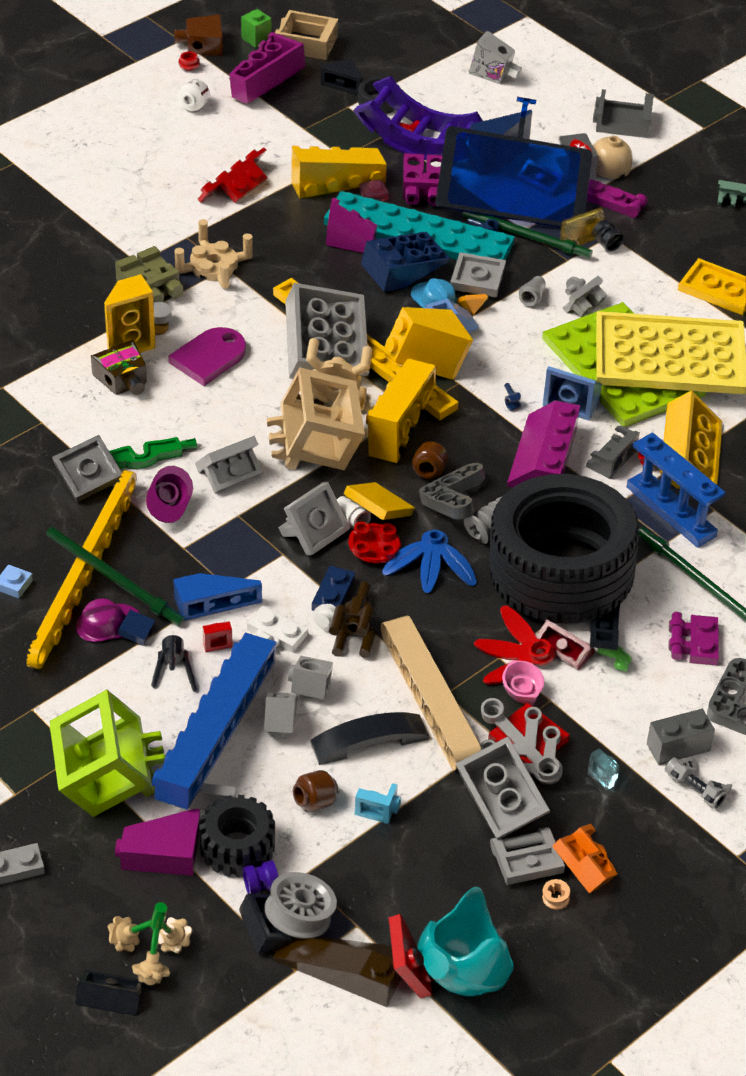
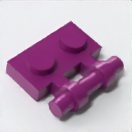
[668,611,719,666]

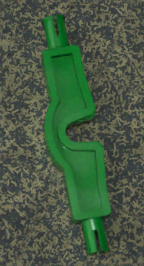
[109,437,197,469]

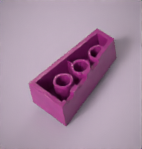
[229,32,306,104]

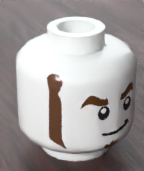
[178,79,210,111]

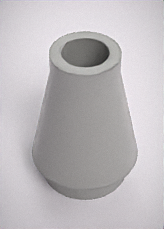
[519,276,546,306]

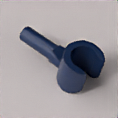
[468,218,499,231]
[504,383,521,410]

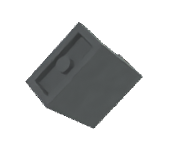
[593,89,654,138]

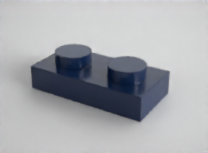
[311,566,355,611]

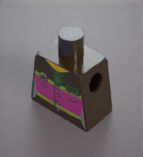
[90,340,147,395]

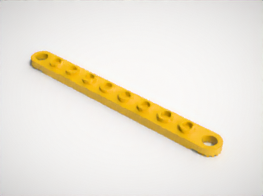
[26,470,137,669]

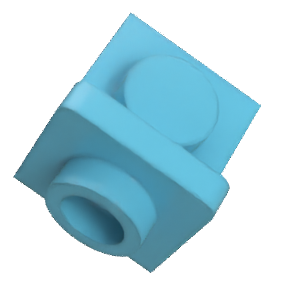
[354,783,401,824]

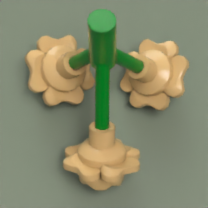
[108,902,193,985]

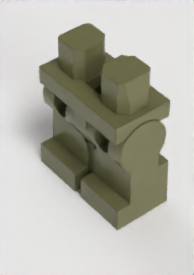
[115,246,183,303]

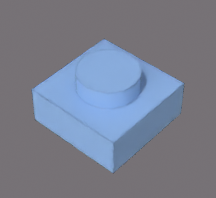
[0,564,33,599]

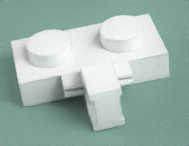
[247,606,308,653]

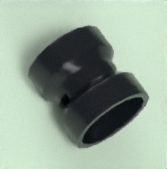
[592,219,624,252]

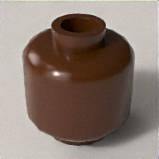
[412,442,448,480]
[293,770,338,812]

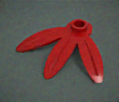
[474,606,555,684]

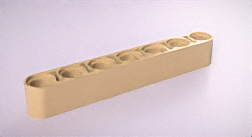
[381,615,481,770]

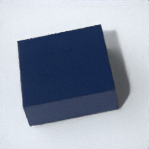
[118,610,155,645]

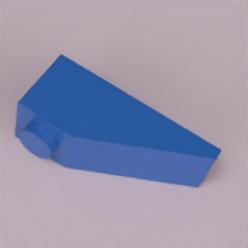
[173,573,262,621]

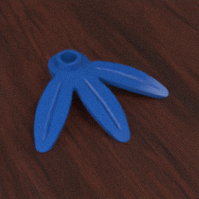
[382,530,477,593]

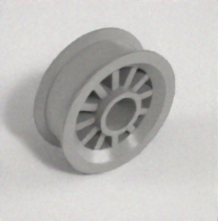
[265,872,337,939]

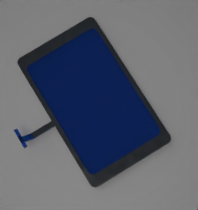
[435,96,592,231]

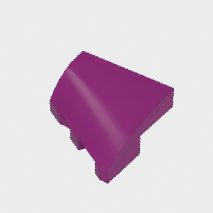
[326,198,377,253]

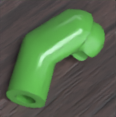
[597,646,632,672]

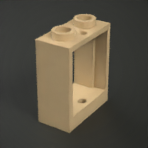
[275,10,338,60]

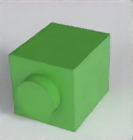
[241,9,271,48]

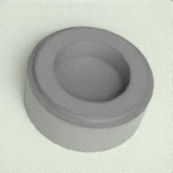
[154,302,172,324]

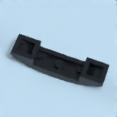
[589,604,620,650]
[310,712,429,765]

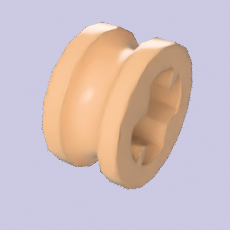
[542,879,570,910]

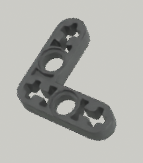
[419,463,486,519]
[707,658,746,735]

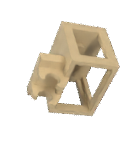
[266,367,365,470]

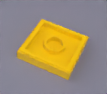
[344,482,415,520]

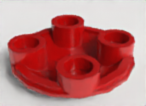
[348,522,401,563]

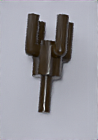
[329,582,376,658]

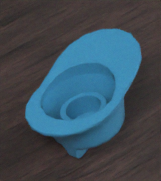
[411,278,459,308]

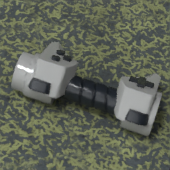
[665,756,733,809]

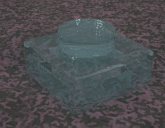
[588,748,619,789]

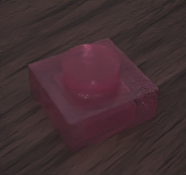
[360,179,389,202]

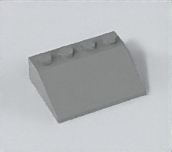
[285,283,369,379]

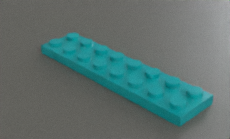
[324,191,515,260]

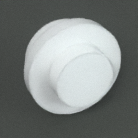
[314,604,335,631]

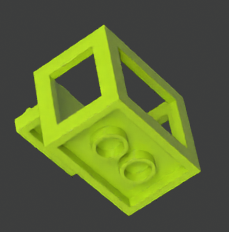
[49,689,165,817]

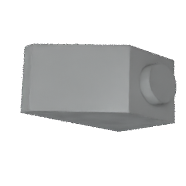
[264,692,298,738]

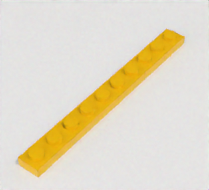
[273,278,458,420]

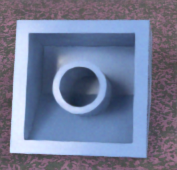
[542,366,602,421]

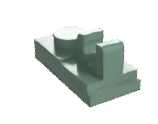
[717,180,746,208]

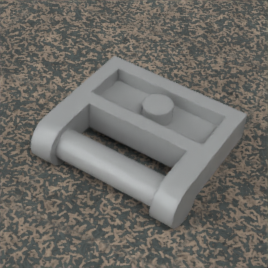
[490,827,565,885]

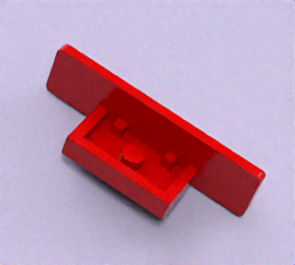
[197,147,268,203]

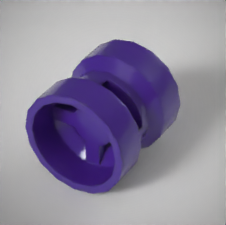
[242,860,279,894]

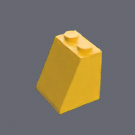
[385,307,473,379]

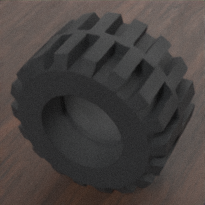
[199,795,275,877]

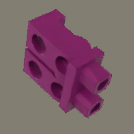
[403,153,442,206]

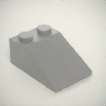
[456,737,550,840]

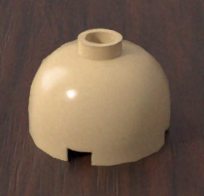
[593,136,633,179]

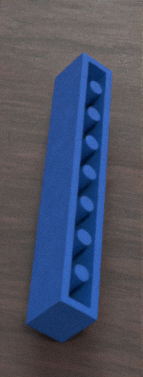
[152,632,276,810]

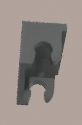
[586,425,640,479]

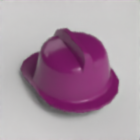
[146,466,193,523]
[76,598,139,642]

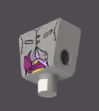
[469,31,522,84]

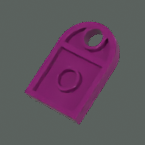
[168,327,246,386]

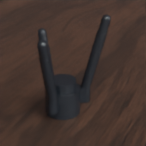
[151,635,198,692]

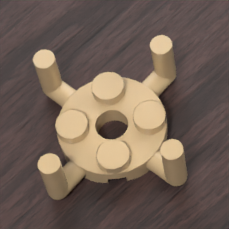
[175,219,253,289]
[306,338,373,411]

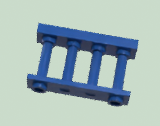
[626,432,726,548]

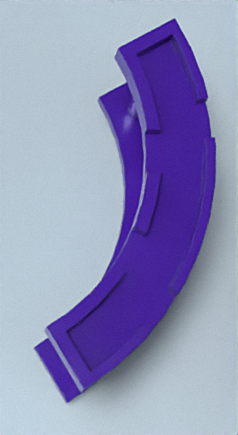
[353,76,483,162]

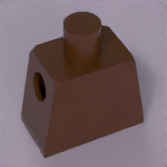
[174,14,223,56]

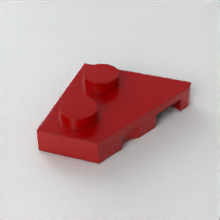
[389,914,434,999]

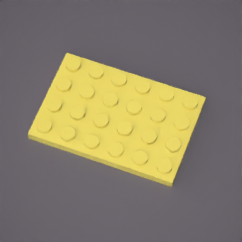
[596,311,746,394]

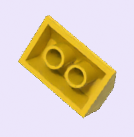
[104,274,156,353]

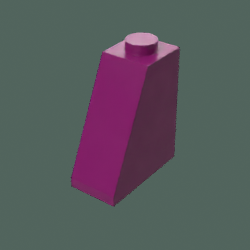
[115,809,201,876]

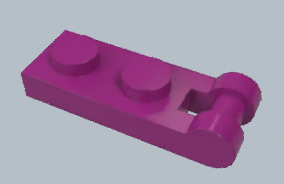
[587,179,648,218]

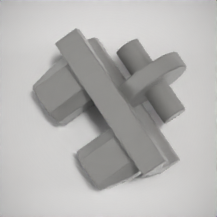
[562,275,607,317]

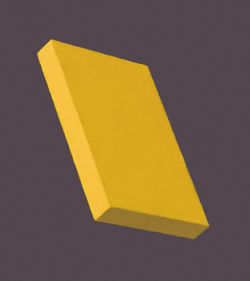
[678,258,746,316]

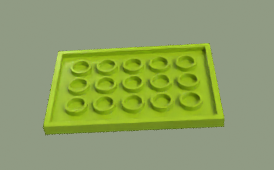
[542,302,706,427]

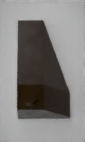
[273,937,402,1007]

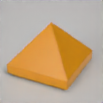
[456,294,488,315]

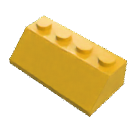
[660,390,722,489]

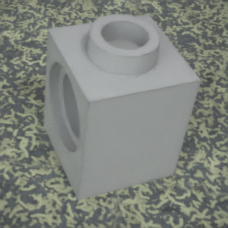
[288,655,333,700]

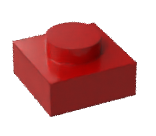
[202,621,233,652]

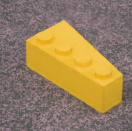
[291,146,387,199]
[366,359,436,463]

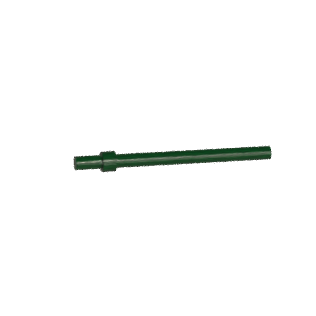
[463,210,593,259]
[46,526,184,626]
[638,527,746,622]

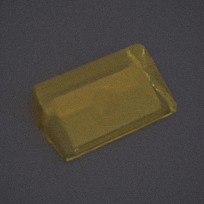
[560,208,605,245]

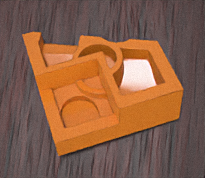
[552,824,617,893]

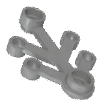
[480,698,563,784]

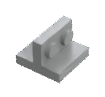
[195,435,263,493]
[278,482,350,555]

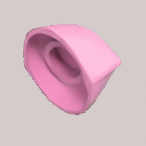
[502,660,544,706]

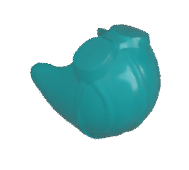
[417,887,514,996]

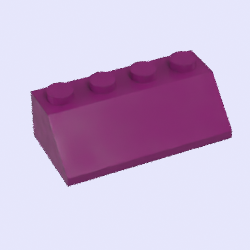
[507,401,580,487]

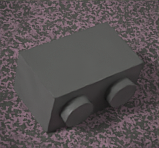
[646,708,715,765]

